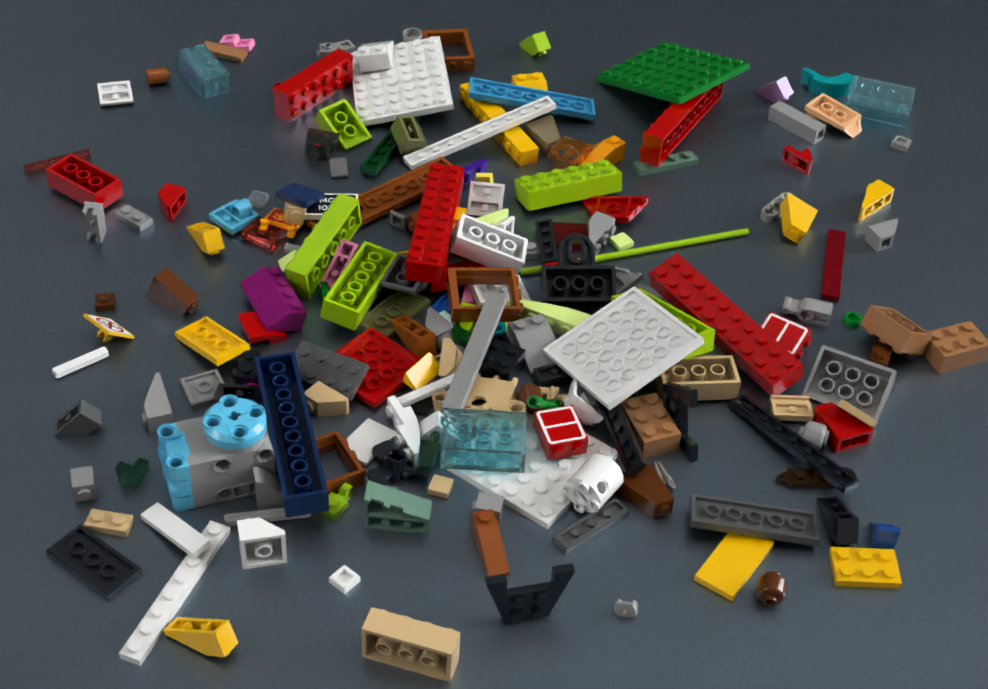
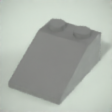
[507,314,556,376]

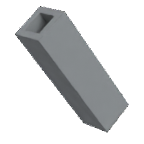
[768,101,826,144]

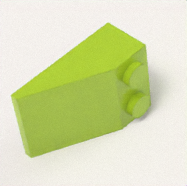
[314,98,372,151]

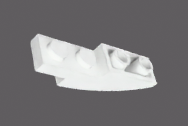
[385,395,420,467]

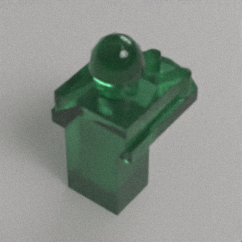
[420,431,444,467]
[116,458,149,486]

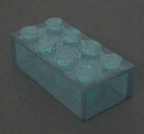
[175,44,232,99]

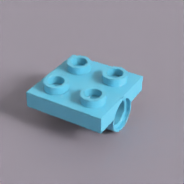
[209,198,259,235]

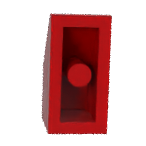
[158,183,187,221]

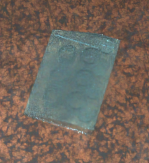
[846,75,916,128]
[440,408,526,473]

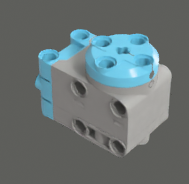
[157,394,276,512]

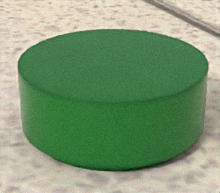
[843,312,862,329]

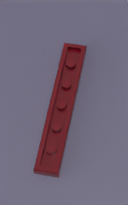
[820,229,846,302]

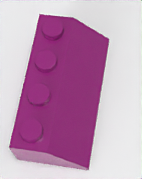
[240,267,307,331]

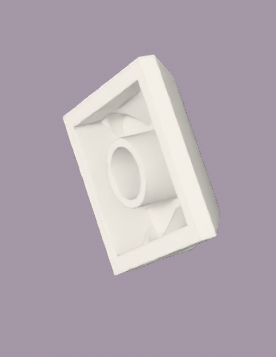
[563,378,603,426]

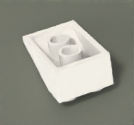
[357,41,394,72]

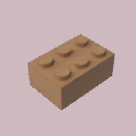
[861,305,933,356]
[923,321,988,374]
[621,393,681,459]

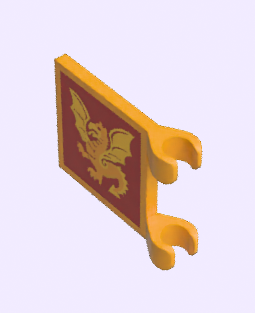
[259,207,305,239]

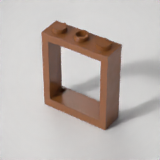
[422,29,475,72]
[446,268,523,322]
[276,430,367,495]

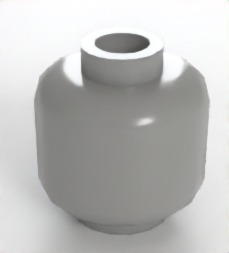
[799,421,830,449]

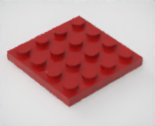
[336,327,421,409]

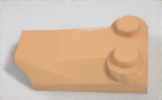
[804,93,862,138]

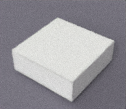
[329,565,360,594]

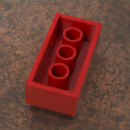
[45,153,123,209]

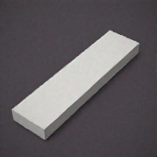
[140,502,212,558]

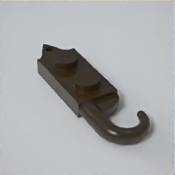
[776,467,857,489]

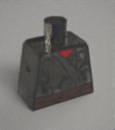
[305,128,340,162]

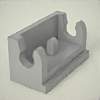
[82,201,107,244]

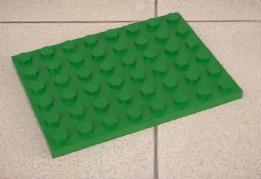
[596,42,750,105]

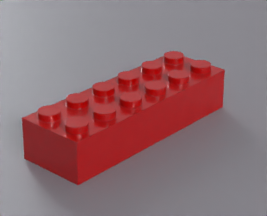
[274,48,353,123]

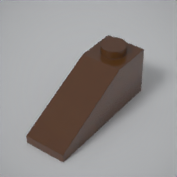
[868,338,893,367]

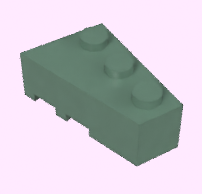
[364,480,432,534]

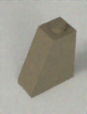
[524,115,561,157]

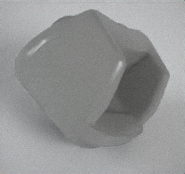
[614,598,638,617]

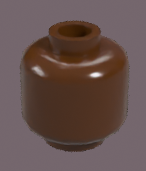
[516,383,543,415]
[756,571,787,606]

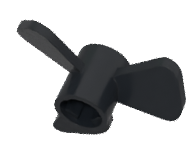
[367,440,429,486]

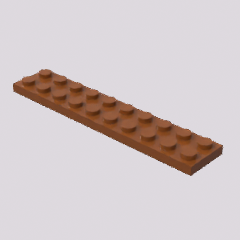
[305,156,453,231]

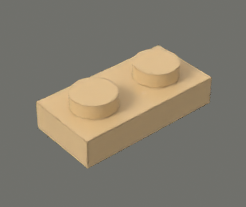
[84,508,134,537]

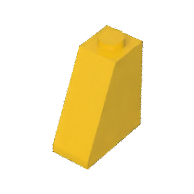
[780,193,818,244]

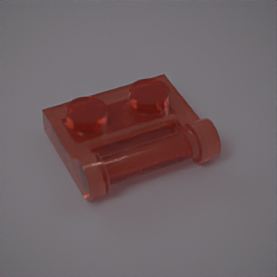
[240,216,288,252]

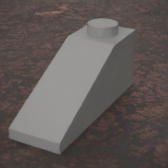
[141,372,174,433]

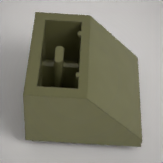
[390,115,428,154]

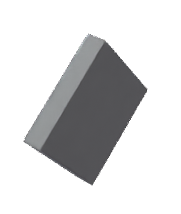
[179,369,225,410]

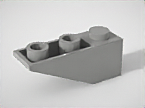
[587,211,616,254]

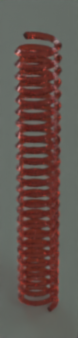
[24,148,91,174]

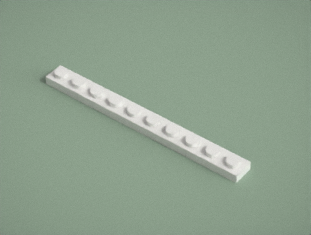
[403,95,556,170]

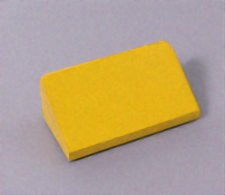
[402,352,439,390]

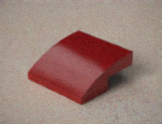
[238,311,288,345]

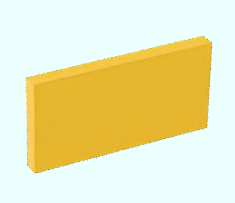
[174,316,250,366]
[694,533,774,601]

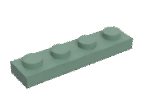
[632,150,699,176]

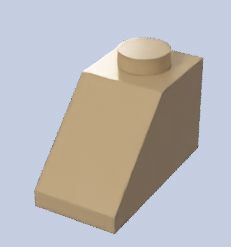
[304,381,349,417]

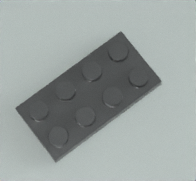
[295,340,370,401]

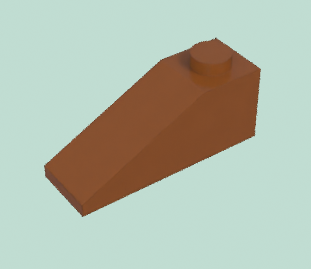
[390,315,437,359]
[470,509,510,577]

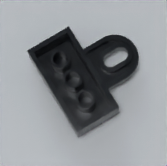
[540,234,617,307]

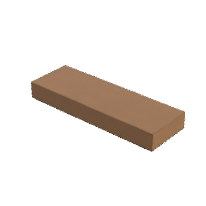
[199,41,248,63]

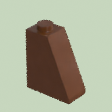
[146,267,200,317]
[616,464,674,519]

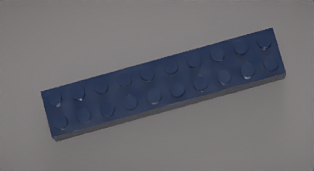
[254,351,329,518]

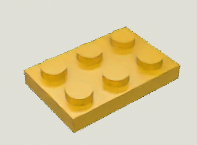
[829,547,902,589]

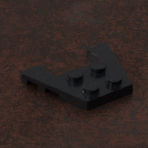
[661,382,698,462]
[485,563,575,623]

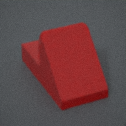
[781,145,813,175]

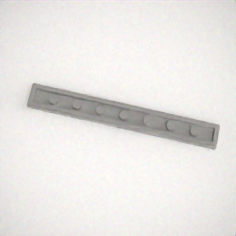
[441,293,508,414]

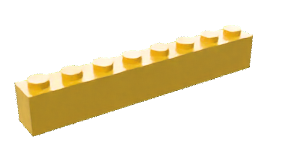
[458,82,539,166]

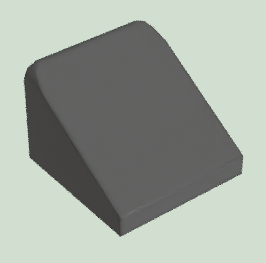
[329,157,348,179]

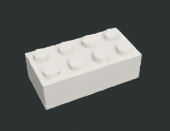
[449,213,528,275]

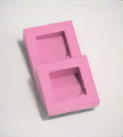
[219,34,255,52]

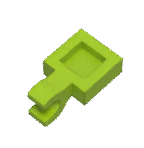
[322,482,353,520]

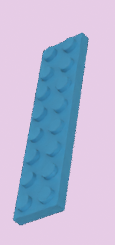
[469,77,596,120]

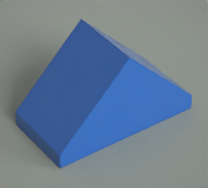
[869,522,900,549]

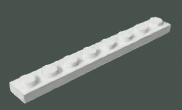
[119,520,231,666]

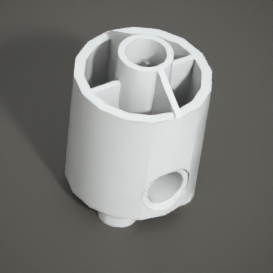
[563,454,624,513]

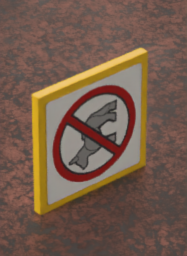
[83,314,135,342]

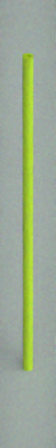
[519,228,749,276]

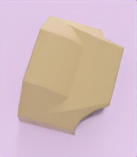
[438,338,463,378]

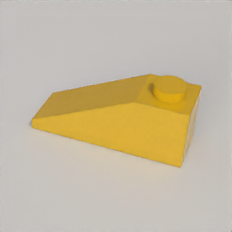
[858,179,895,222]
[186,222,225,255]
[163,617,238,658]

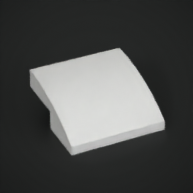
[97,80,133,106]
[467,181,505,216]

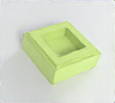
[609,232,634,251]

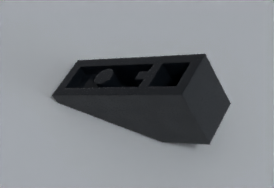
[817,497,859,547]

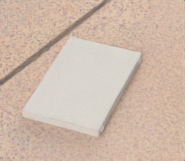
[347,418,397,466]

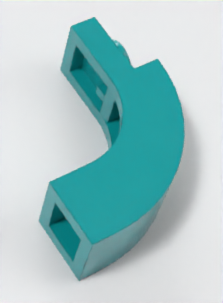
[800,67,858,97]

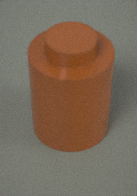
[146,67,171,85]

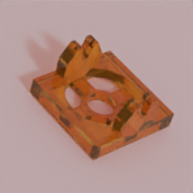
[548,136,593,169]

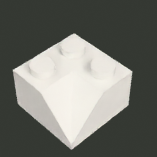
[237,517,287,570]

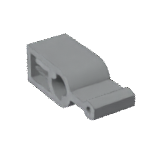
[781,297,834,327]

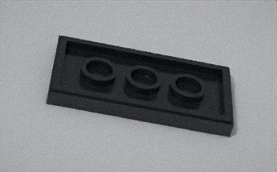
[46,524,142,601]

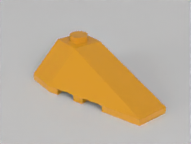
[573,135,626,166]

